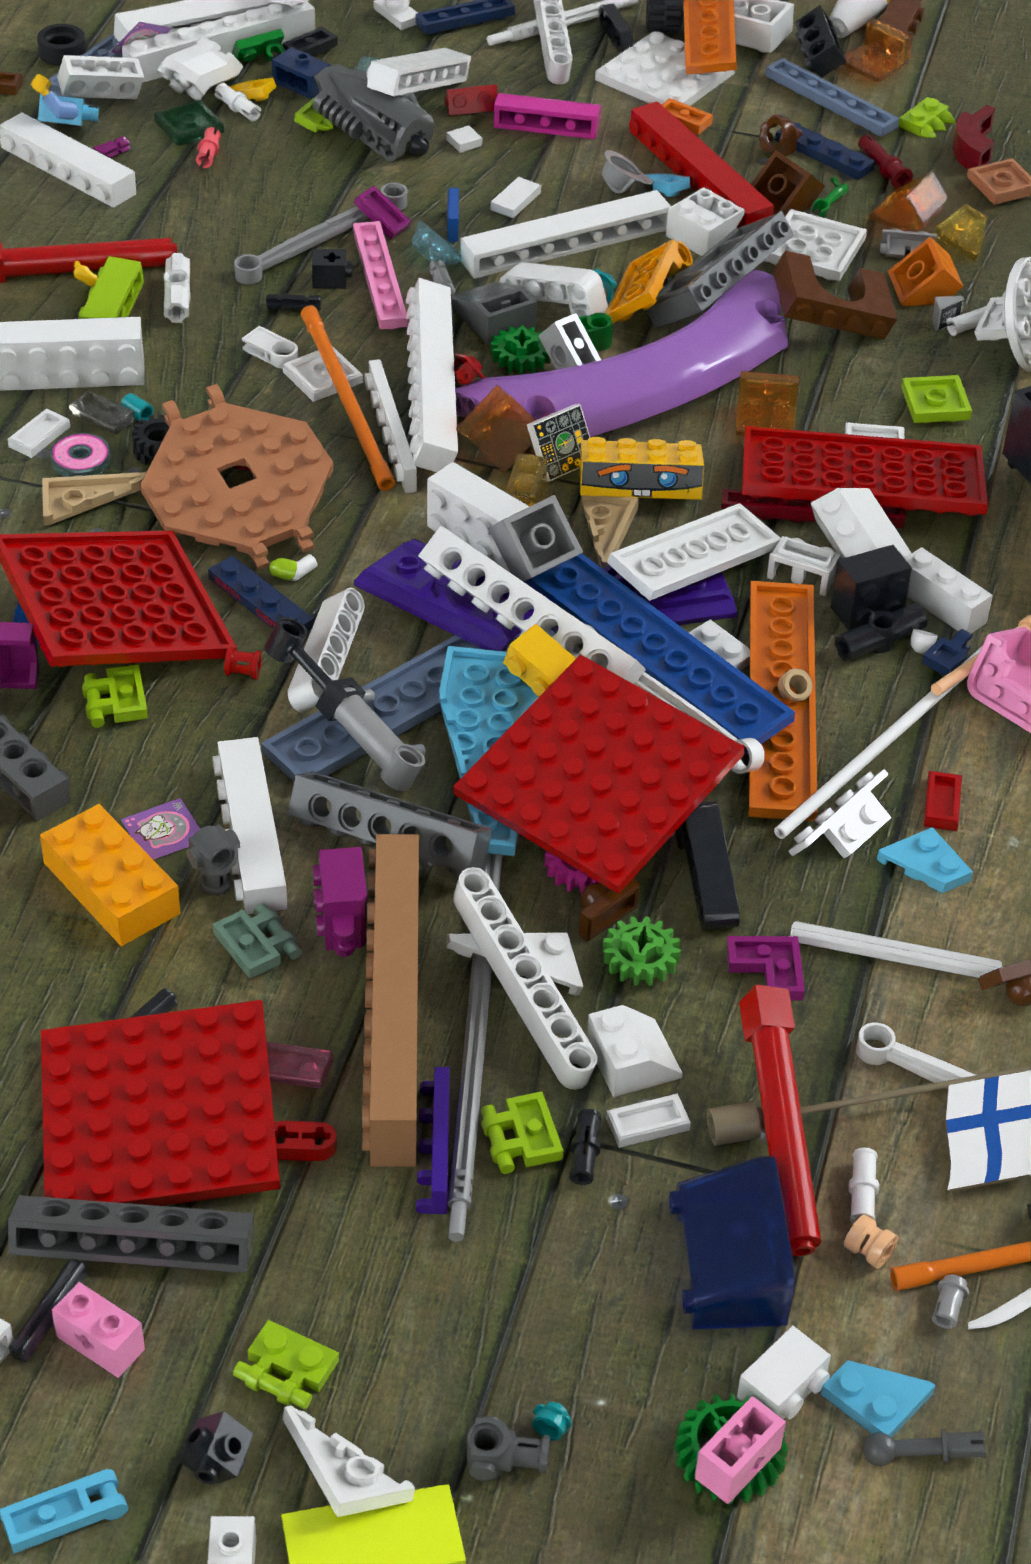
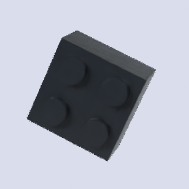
[831,545,912,631]

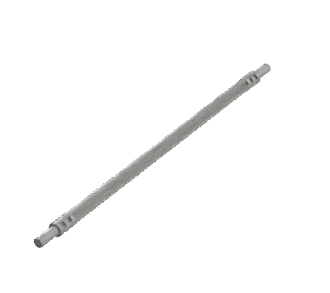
[448,853,502,1242]

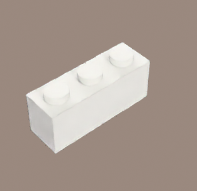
[905,547,993,633]

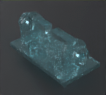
[410,220,461,267]

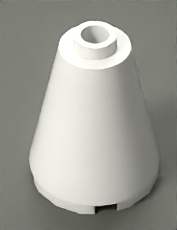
[829,0,889,38]

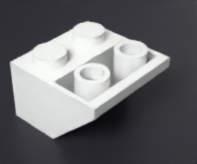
[666,187,745,256]

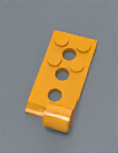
[605,238,693,324]

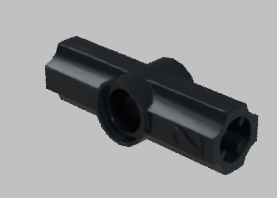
[834,602,928,661]

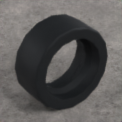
[37,24,86,66]

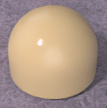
[778,668,813,702]

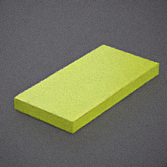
[281,1484,466,1564]

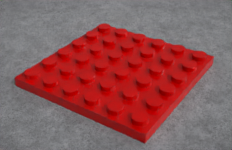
[0,531,237,667]
[453,654,744,894]
[41,1000,281,1206]

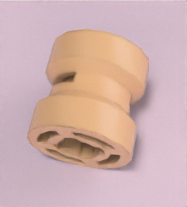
[844,1214,899,1269]

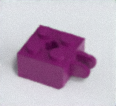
[312,847,367,958]

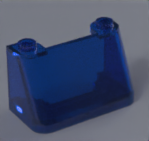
[669,1156,794,1330]

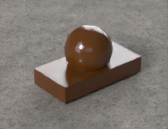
[579,878,640,942]
[978,959,1031,1006]

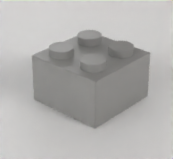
[488,495,583,582]

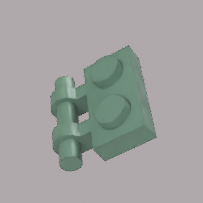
[213,904,302,979]

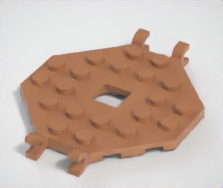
[140,384,333,571]

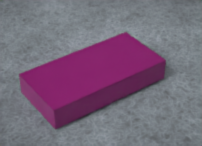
[354,186,412,240]

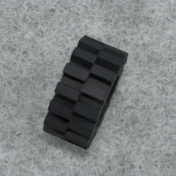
[132,415,170,465]

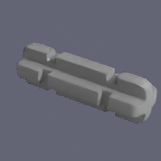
[429,260,456,295]

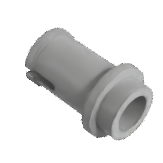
[931,1274,969,1329]

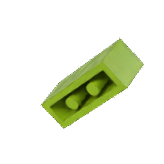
[78,256,144,319]

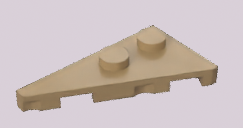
[42,472,146,526]
[581,496,639,568]

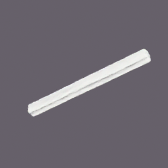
[790,921,1002,978]

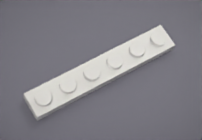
[364,359,417,493]

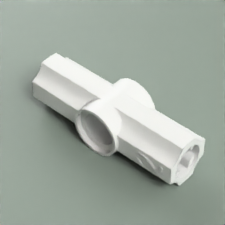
[164,253,191,323]

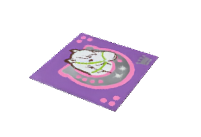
[110,21,172,54]
[121,798,200,860]

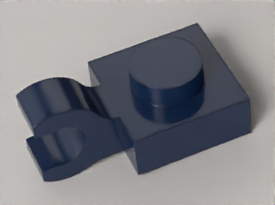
[922,629,973,676]

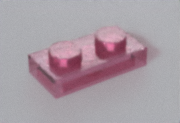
[267,1042,334,1089]

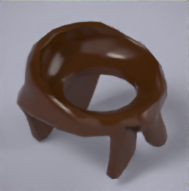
[759,114,803,156]

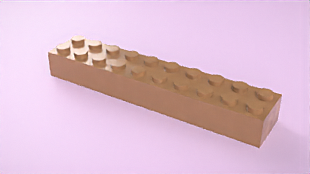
[362,834,419,1167]

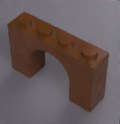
[773,250,897,340]

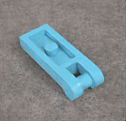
[0,1469,128,1554]

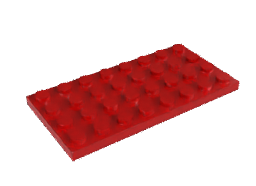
[742,426,988,516]

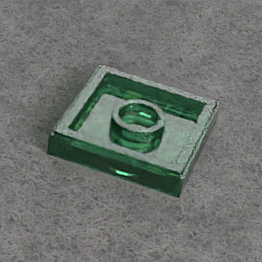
[154,100,224,146]

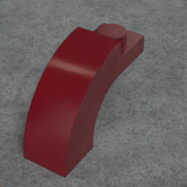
[953,105,995,169]

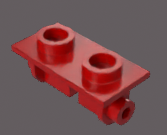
[444,84,498,116]
[453,352,486,385]

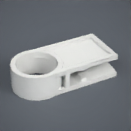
[242,326,298,368]

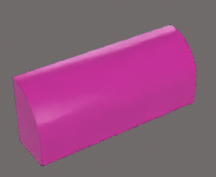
[494,93,602,139]

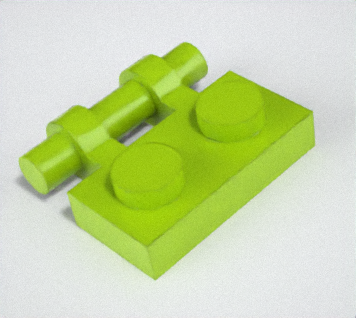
[82,664,148,728]
[480,1091,563,1174]
[233,1320,339,1410]

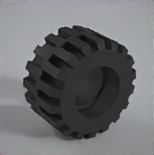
[646,0,684,34]

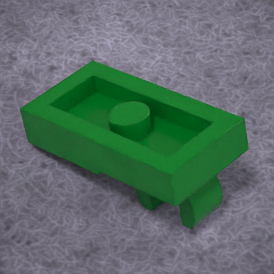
[231,29,285,62]

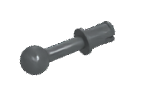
[863,1429,986,1466]

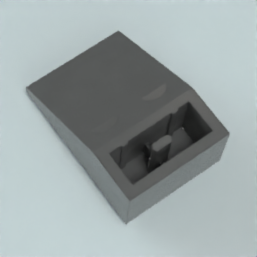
[451,282,537,345]

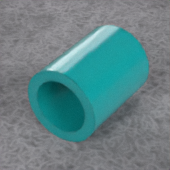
[120,393,154,422]

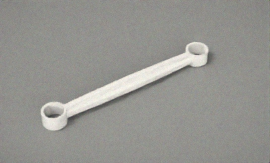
[572,624,764,774]
[856,1022,975,1089]

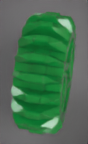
[674,1392,788,1505]

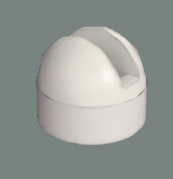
[910,629,938,654]

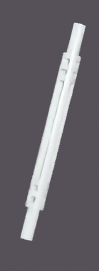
[487,0,638,46]

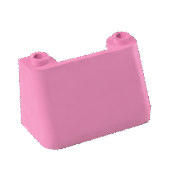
[967,627,1031,733]

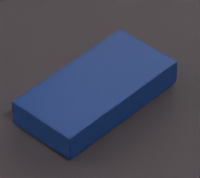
[447,188,459,242]

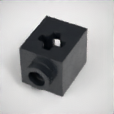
[312,249,352,289]

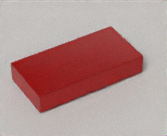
[923,771,962,831]

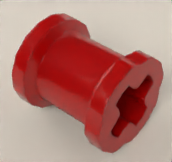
[224,646,262,680]

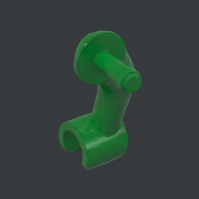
[812,177,849,218]

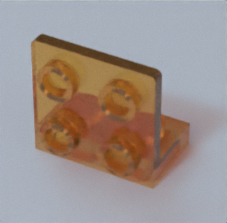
[842,18,913,82]
[736,371,799,436]
[456,385,536,472]

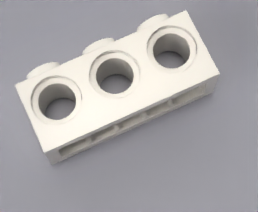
[57,55,144,99]

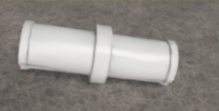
[214,83,261,121]
[848,1148,879,1224]

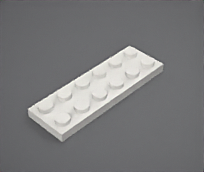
[607,503,781,601]

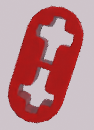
[275,1121,337,1161]

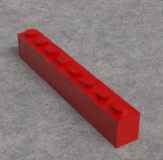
[629,101,774,229]

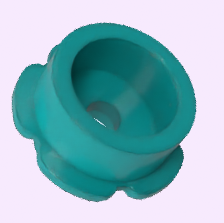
[532,1402,572,1441]

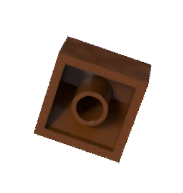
[751,150,825,217]

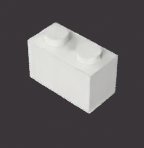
[737,1326,831,1420]

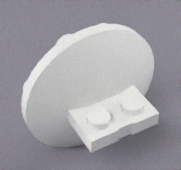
[974,257,1031,372]

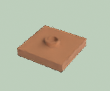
[967,158,1031,205]

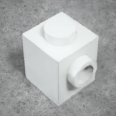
[208,1516,256,1564]

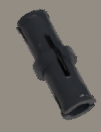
[569,1109,602,1185]

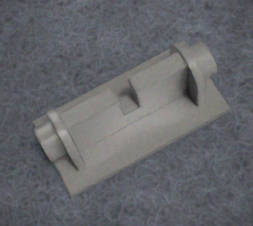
[880,229,937,258]

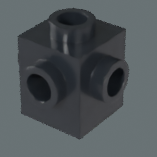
[180,1411,253,1485]

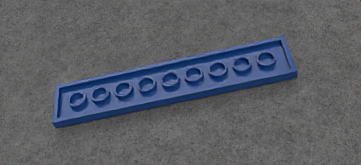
[524,553,795,754]

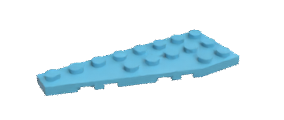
[439,646,539,856]

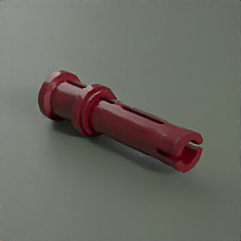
[858,134,913,190]

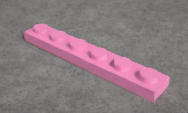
[353,221,408,329]

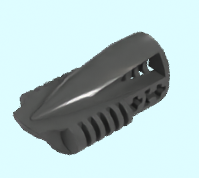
[313,64,434,162]

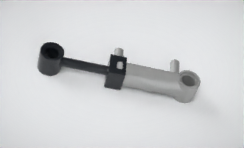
[264,617,426,791]

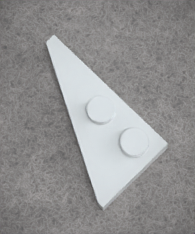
[445,932,583,995]
[283,1405,415,1517]

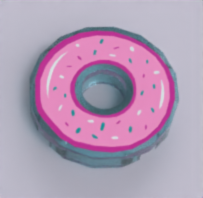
[50,433,111,477]

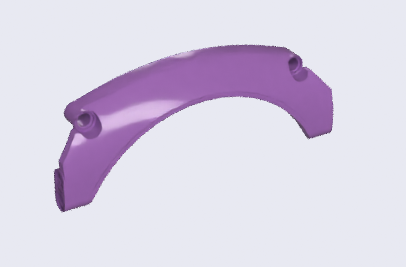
[455,269,789,437]

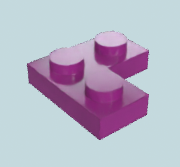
[726,936,805,1001]

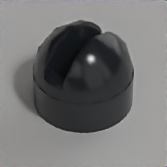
[409,134,429,156]

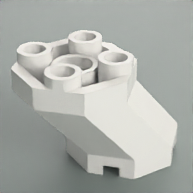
[157,36,243,101]

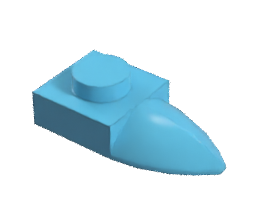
[645,174,690,197]

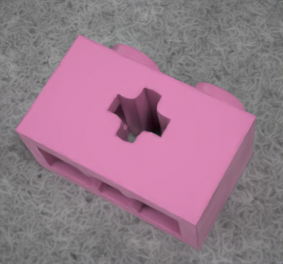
[52,1282,145,1378]
[695,1396,786,1504]

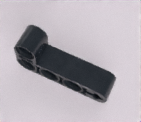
[676,801,740,931]

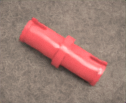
[196,127,221,168]

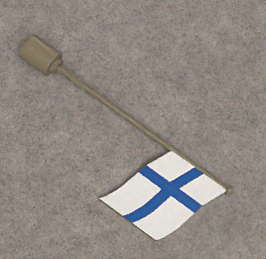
[707,1065,1031,1193]

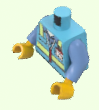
[31,74,99,126]

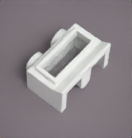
[767,536,841,596]

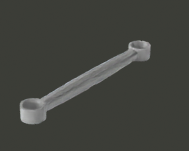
[234,182,408,284]

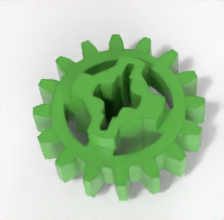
[602,916,681,986]

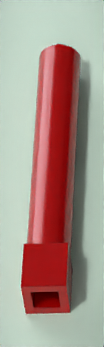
[0,237,178,283]
[739,984,822,1256]

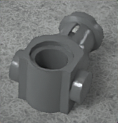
[187,824,240,896]
[466,1416,550,1481]

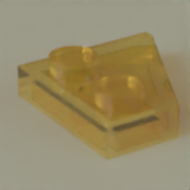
[934,204,988,262]

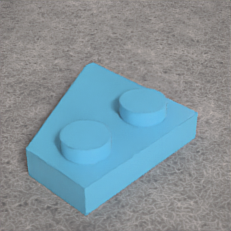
[877,827,973,893]
[821,1360,935,1438]

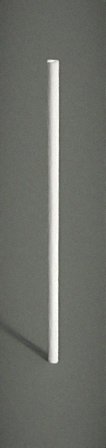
[774,645,983,839]

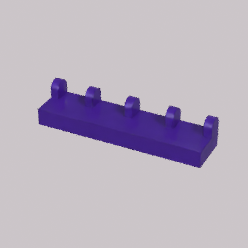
[416,1067,449,1214]

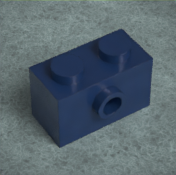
[272,47,331,100]

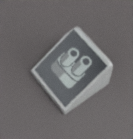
[932,296,964,331]

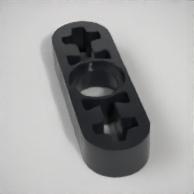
[599,3,633,53]

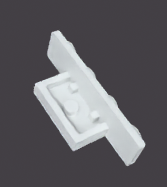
[788,769,891,858]

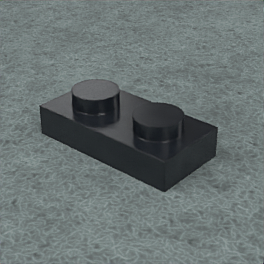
[283,27,338,56]

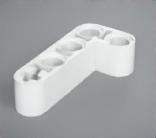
[499,262,608,317]

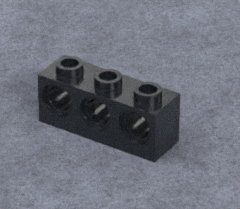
[795,5,847,78]

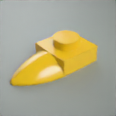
[229,77,276,102]

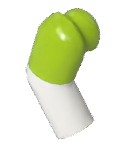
[269,554,317,582]

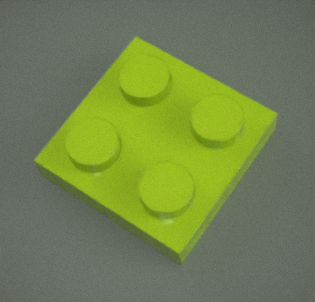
[901,375,972,423]

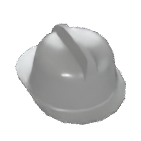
[602,150,653,193]

